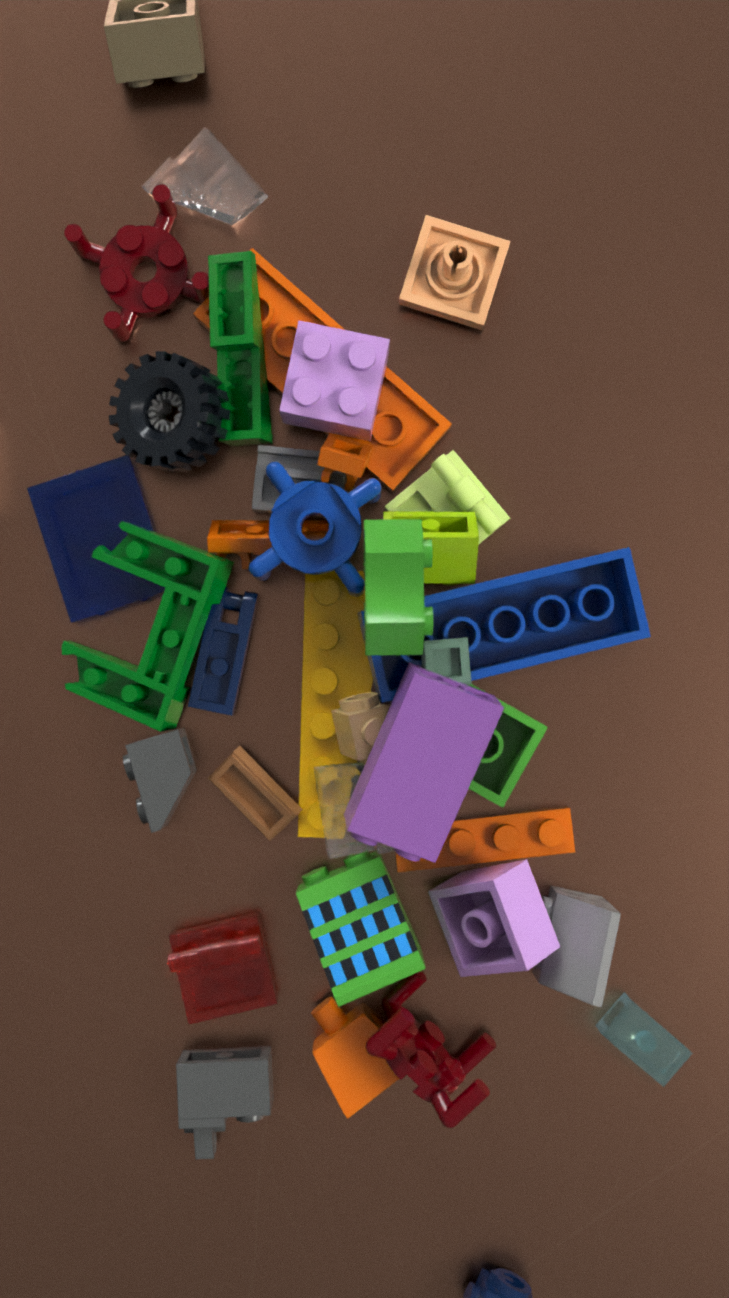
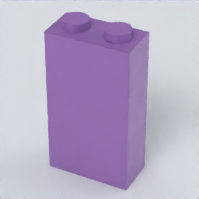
[344,662,504,863]

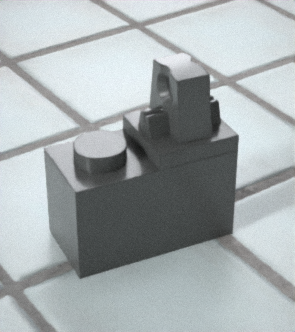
[176,1046,274,1160]

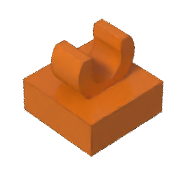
[317,434,373,492]

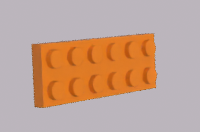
[193,248,452,493]

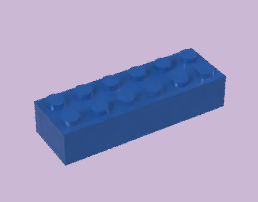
[357,547,651,703]

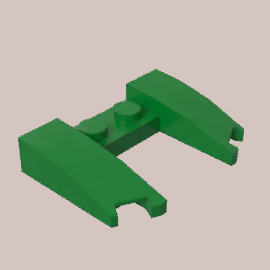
[61,521,234,732]

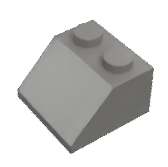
[532,885,621,1007]

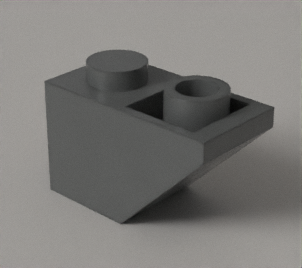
[123,728,197,833]

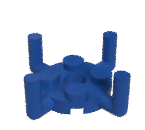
[249,462,381,597]

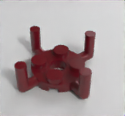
[64,184,209,342]
[366,971,496,1128]

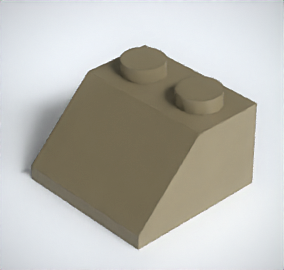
[104,0,205,87]

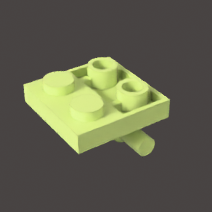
[384,450,510,545]

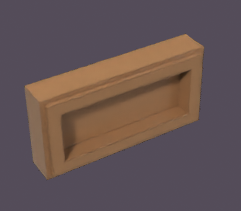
[208,746,303,841]

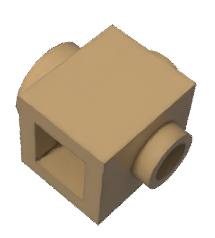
[331,692,391,765]

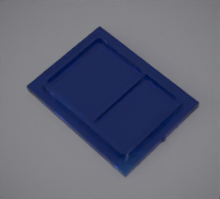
[27,455,165,623]

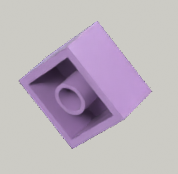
[279,320,390,441]
[428,859,560,977]

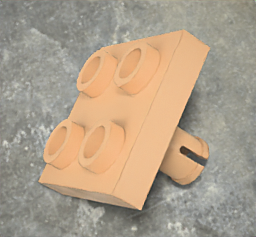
[399,215,511,330]

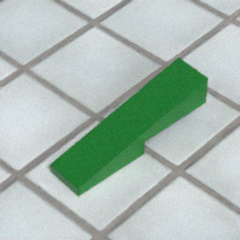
[208,251,273,446]

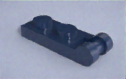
[188,587,259,716]

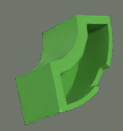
[364,519,433,656]

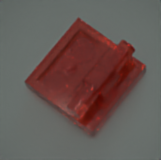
[168,912,278,1024]

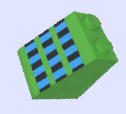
[296,848,426,1007]

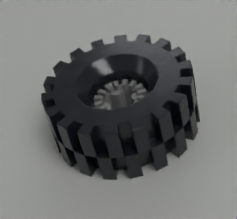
[109,351,230,472]

